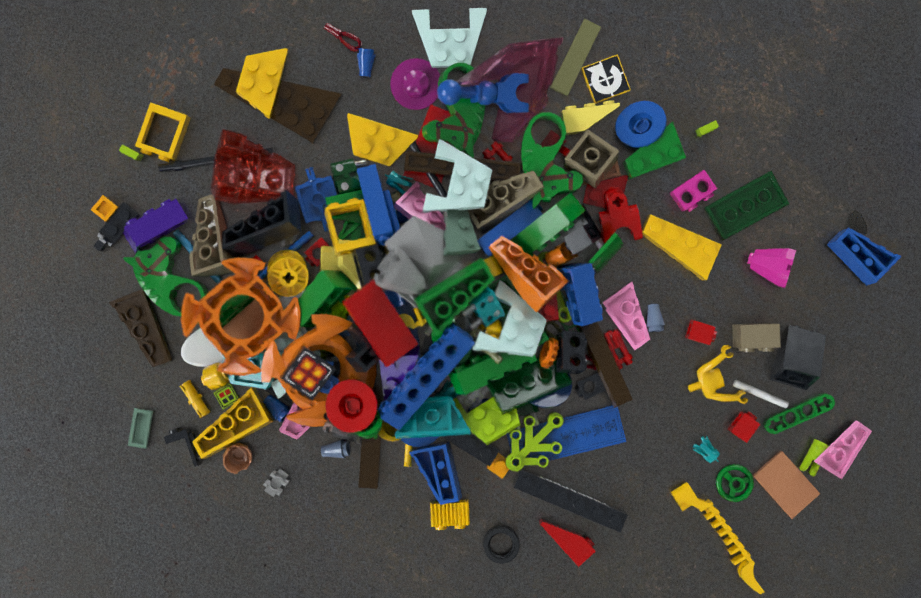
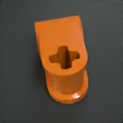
[545,242,578,267]

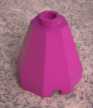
[747,248,796,289]

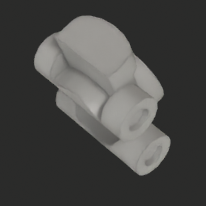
[263,468,290,497]

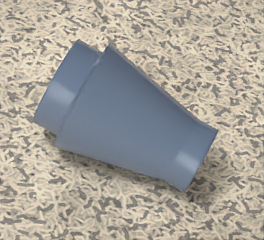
[646,304,665,332]
[321,439,351,458]

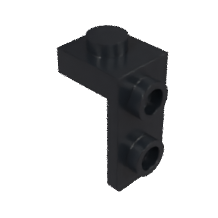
[164,427,203,467]

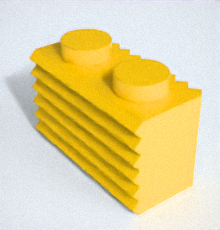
[430,500,470,530]

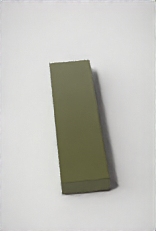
[551,18,601,96]

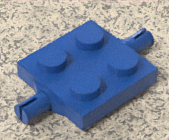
[295,167,338,232]

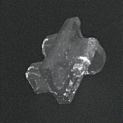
[458,385,489,410]

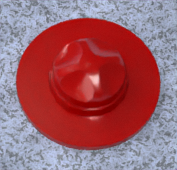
[326,379,378,433]

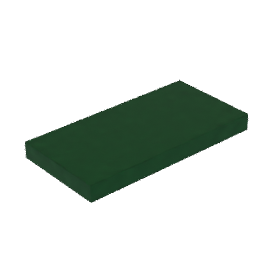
[704,170,790,241]
[486,357,572,414]

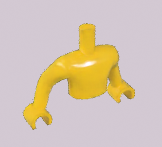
[688,345,748,404]

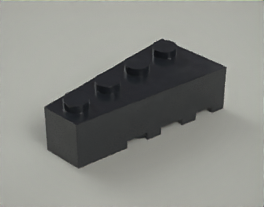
[222,190,301,258]

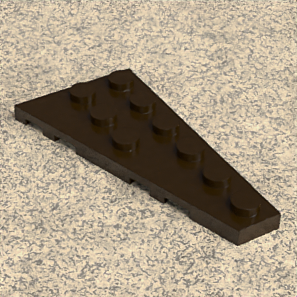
[214,68,342,144]

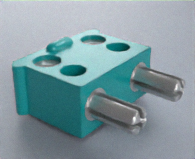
[461,286,505,330]

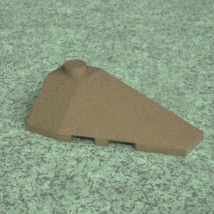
[468,171,544,234]
[189,193,235,277]

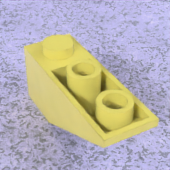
[561,100,620,135]

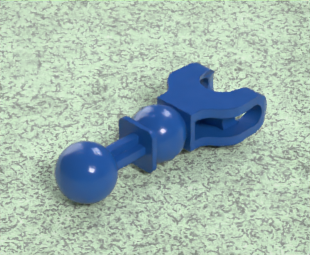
[437,73,529,113]

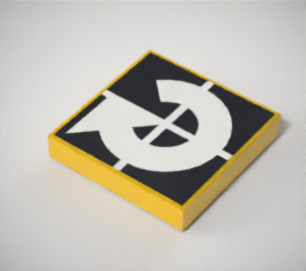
[581,54,631,104]

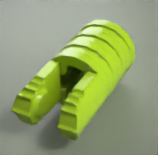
[799,439,829,477]

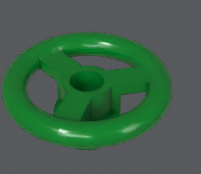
[716,464,754,502]

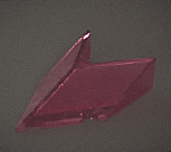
[456,37,563,142]

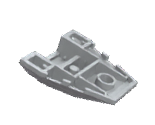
[385,216,477,292]

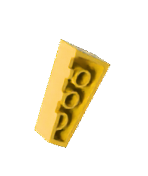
[642,214,722,281]
[192,387,274,459]

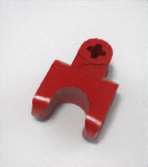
[598,187,643,244]

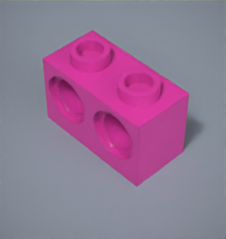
[670,170,717,212]

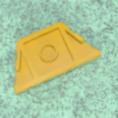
[236,48,288,119]
[347,113,418,167]

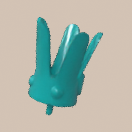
[385,171,414,195]
[434,380,459,399]
[693,436,720,463]

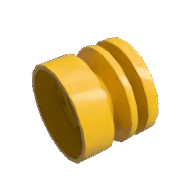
[267,249,309,297]

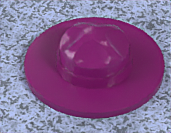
[390,58,440,110]

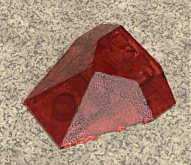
[211,129,295,204]

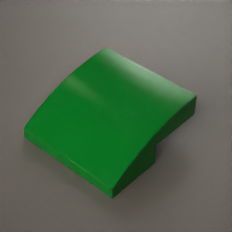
[588,233,623,274]

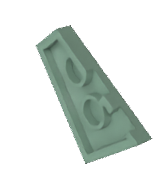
[444,209,480,255]

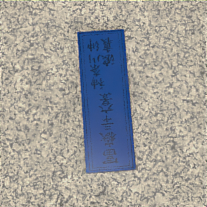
[506,405,626,467]

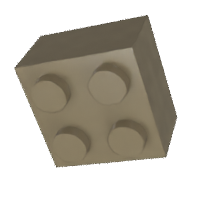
[564,130,619,188]
[732,323,780,352]

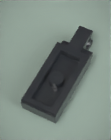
[94,202,140,251]

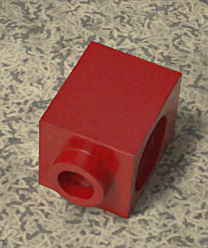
[304,237,330,267]
[685,320,717,345]
[727,411,760,443]

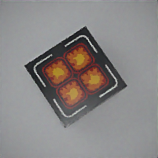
[280,346,336,401]

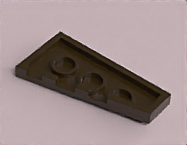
[109,289,172,367]

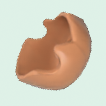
[223,443,253,474]

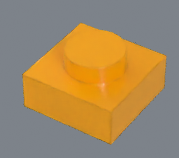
[91,195,119,222]
[487,452,513,479]

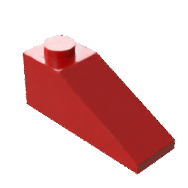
[539,518,596,567]

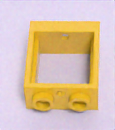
[135,102,191,162]
[324,198,376,257]

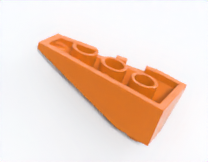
[489,236,569,312]

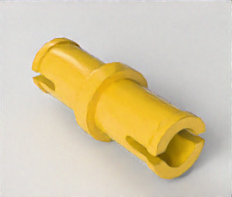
[179,380,211,419]

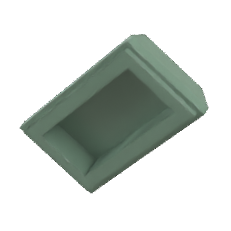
[128,408,153,449]

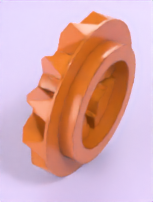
[539,337,559,368]

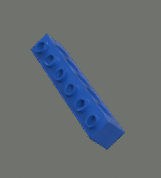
[378,323,475,430]

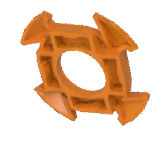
[181,258,301,375]
[261,314,377,427]

